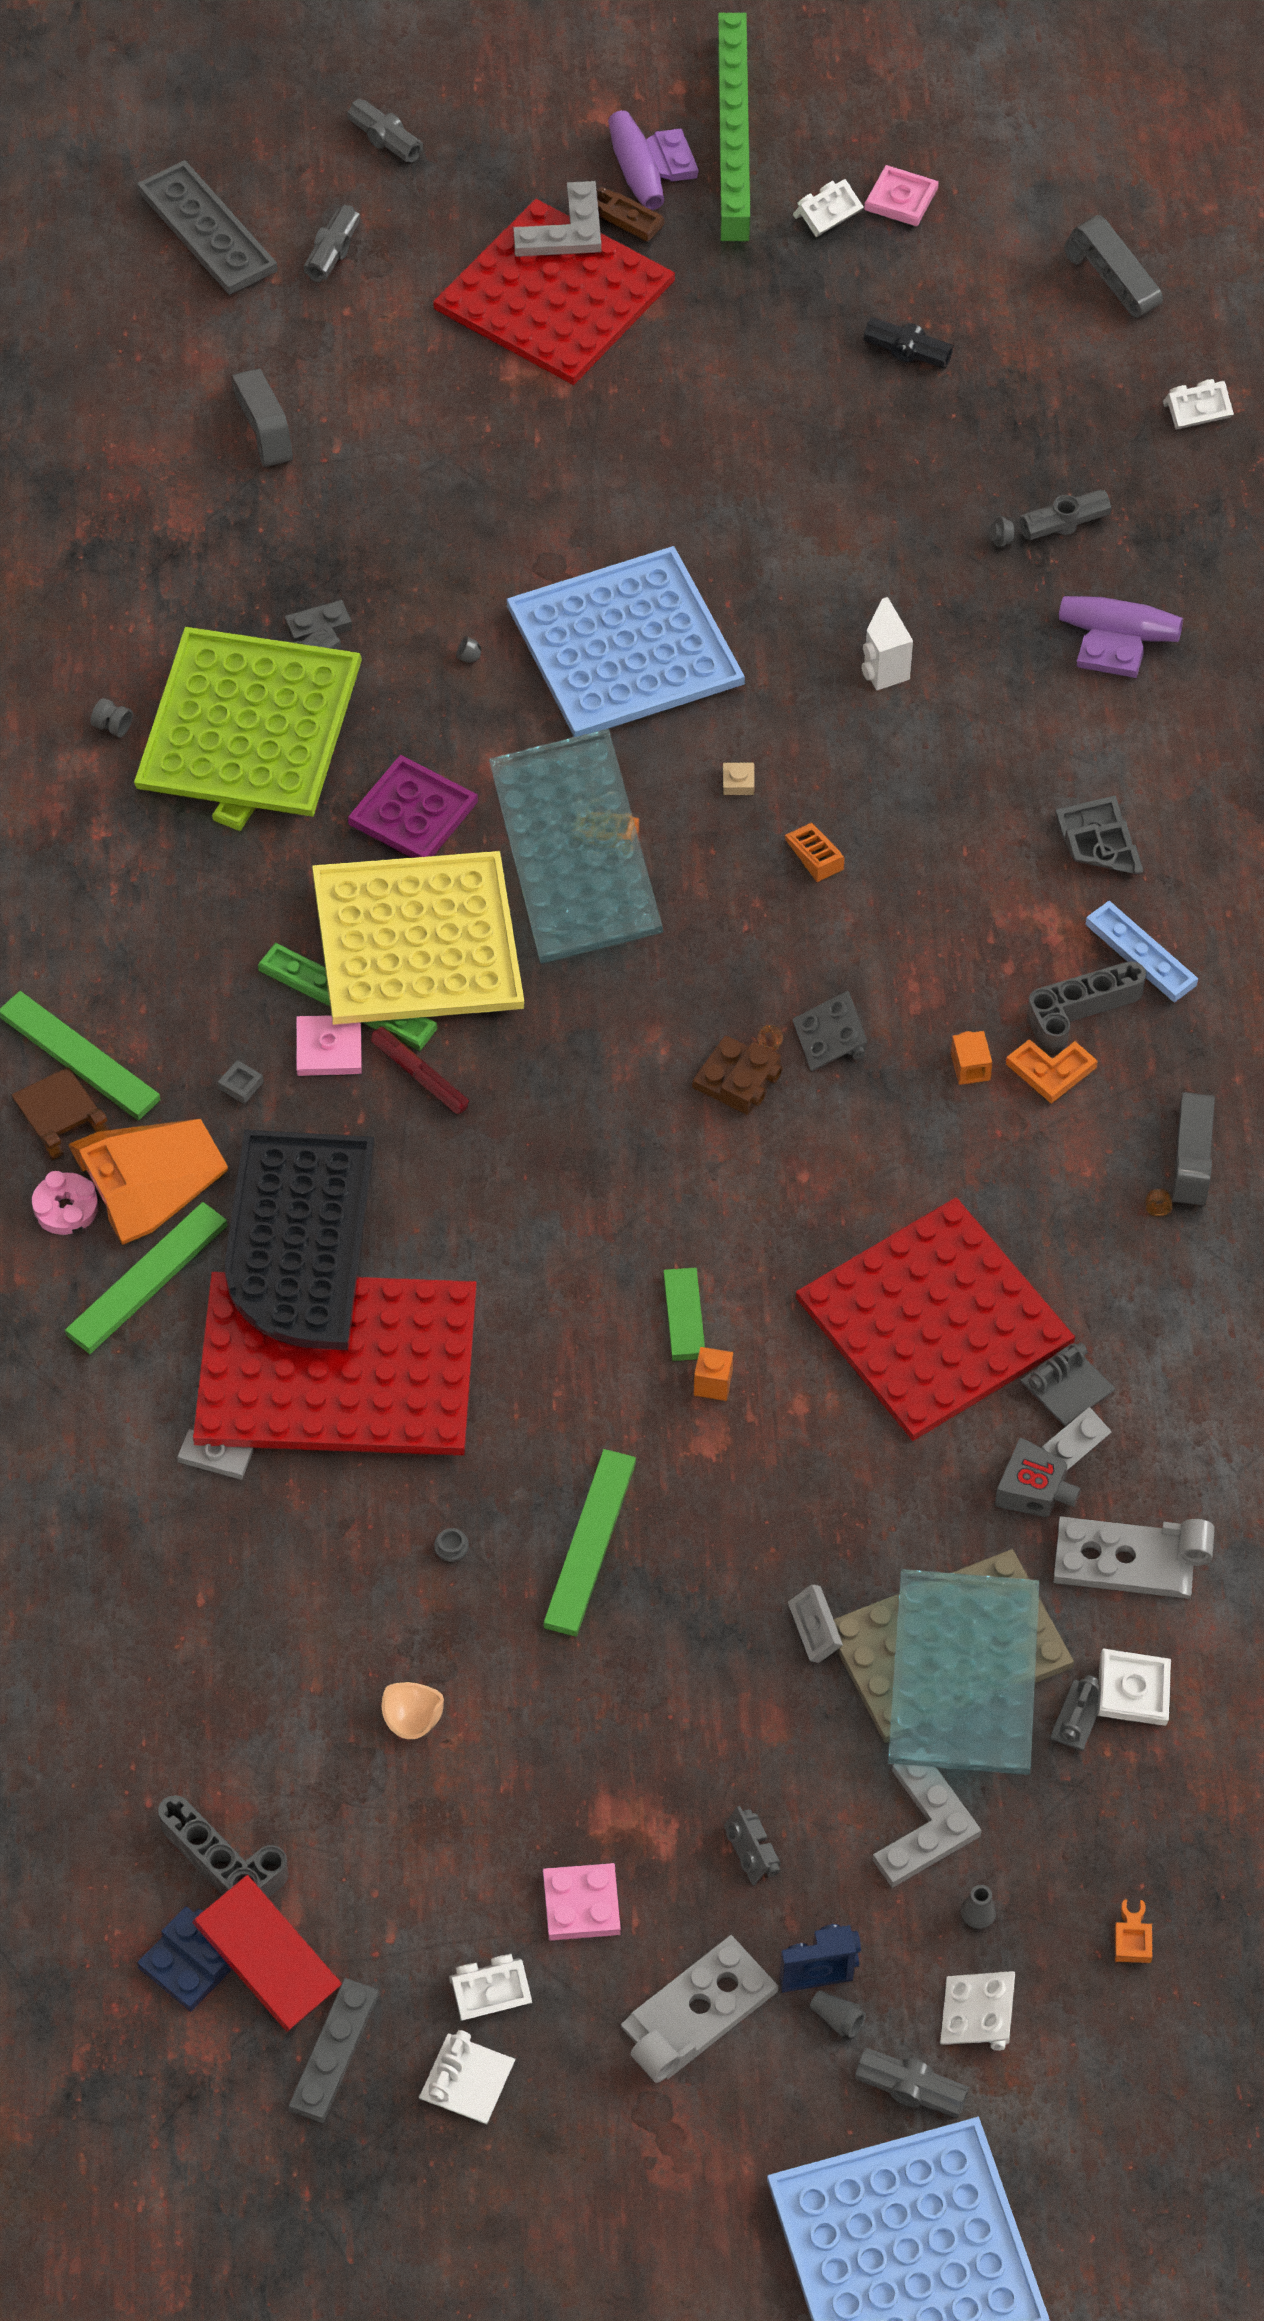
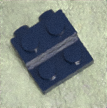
[137,1906,232,2012]
[779,1924,861,1993]

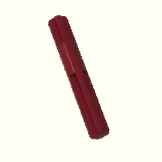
[371,1027,469,1114]

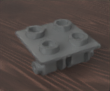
[792,991,868,1071]
[1021,1342,1115,1427]

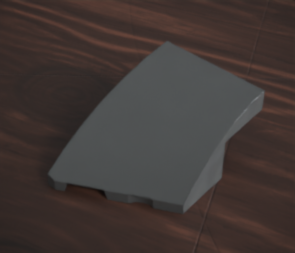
[1055,795,1143,874]

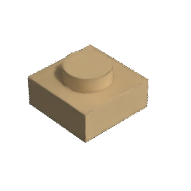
[723,763,754,795]

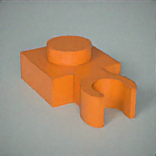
[1115,1899,1152,1963]

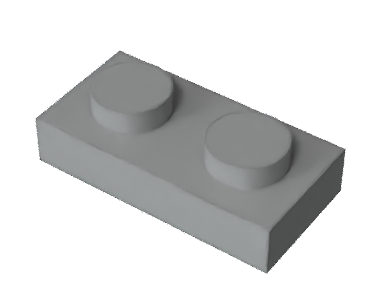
[1041,1406,1111,1470]
[788,1584,843,1663]

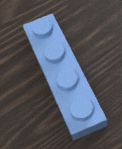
[1085,901,1198,1003]

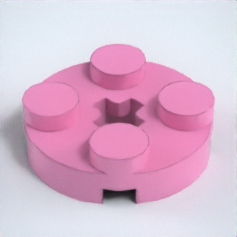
[32,1171,99,1235]

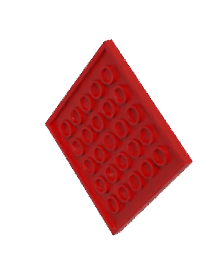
[433,199,675,386]
[796,1197,1075,1441]

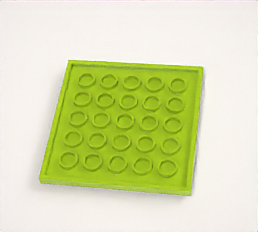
[134,627,362,817]

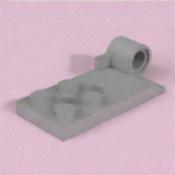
[1053,1516,1215,1599]
[621,1935,778,2083]

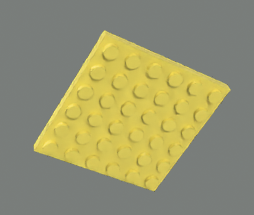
[312,851,524,1025]

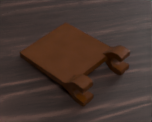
[11,1067,110,1160]

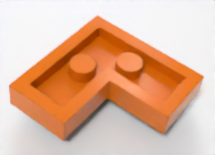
[1006,1039,1098,1104]

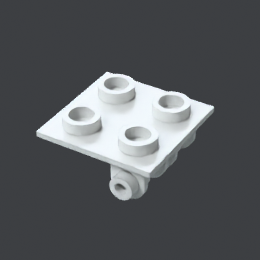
[940,1971,1015,2050]
[419,2030,515,2124]

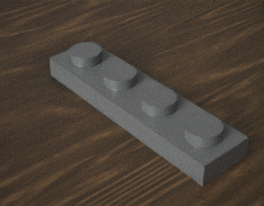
[289,1978,379,2123]

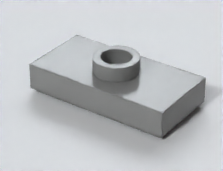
[177,1429,253,1480]

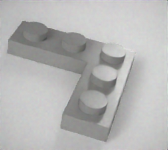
[514,181,601,256]
[873,1749,982,1888]

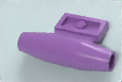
[608,111,699,210]
[1059,596,1183,678]

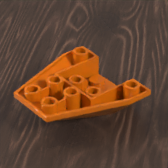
[69,1119,228,1245]

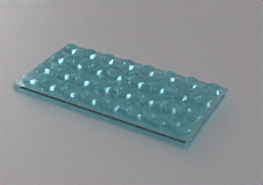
[489,729,664,964]

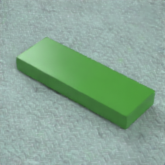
[664,1268,705,1361]

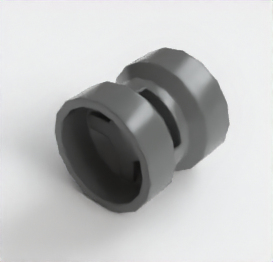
[91,698,133,738]

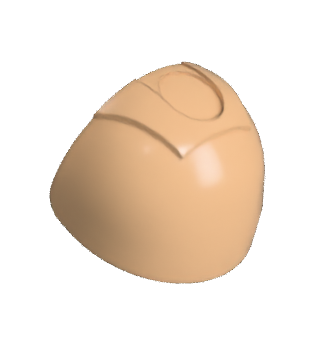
[382,1682,444,1739]

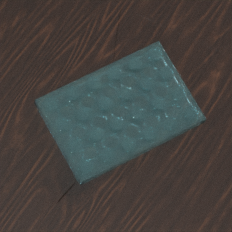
[888,1569,1040,1775]

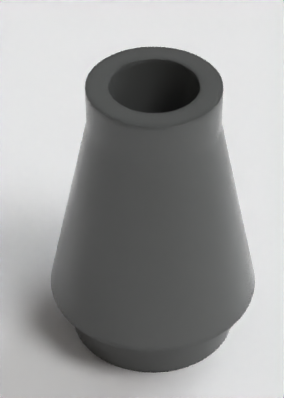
[961,1885,997,1929]
[810,1990,866,2038]

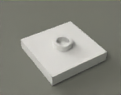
[1097,1649,1171,1726]

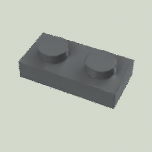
[285,600,352,642]

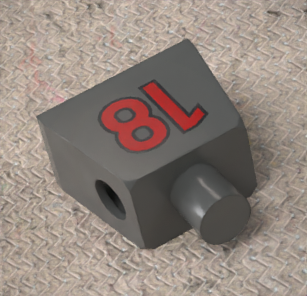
[995,1437,1081,1517]

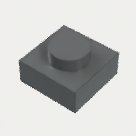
[218,1060,264,1104]

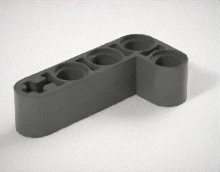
[1064,215,1163,318]
[231,368,293,468]
[1027,961,1146,1055]
[1172,1092,1215,1205]
[158,1795,289,1898]

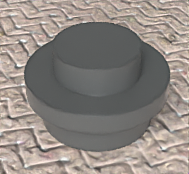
[990,517,1014,547]
[434,1528,469,1562]

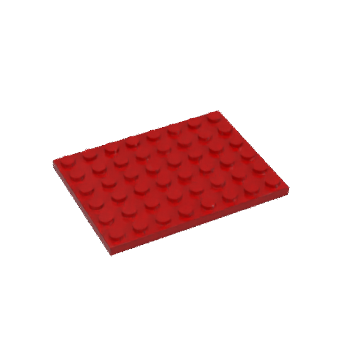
[193,1272,477,1456]

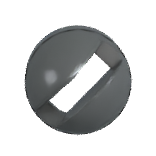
[456,636,481,663]

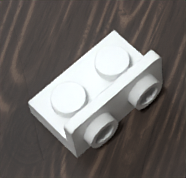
[793,179,864,237]
[1163,379,1234,430]
[449,1954,532,2020]

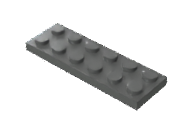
[137,160,278,295]

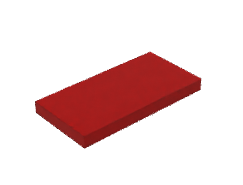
[192,1875,342,2032]

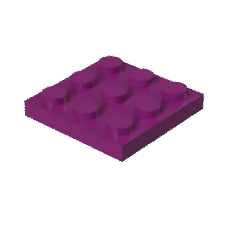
[348,755,478,858]

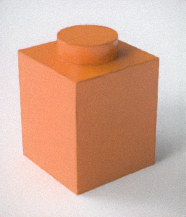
[951,1031,992,1085]
[694,1347,733,1401]

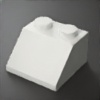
[862,597,913,690]

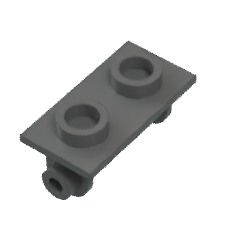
[1050,1675,1099,1751]
[724,1806,781,1886]

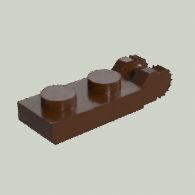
[596,187,664,242]

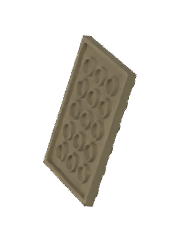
[833,1549,1074,1743]

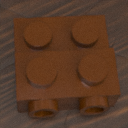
[692,1035,783,1115]

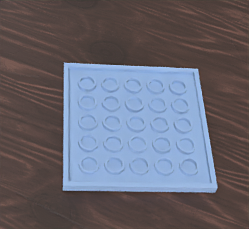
[507,546,745,739]
[767,2117,1050,2321]

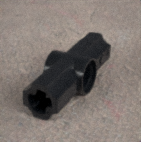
[863,317,954,368]

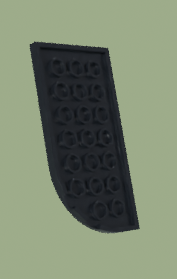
[225,1130,375,1350]

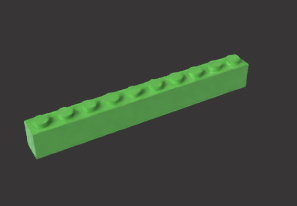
[718,13,750,241]

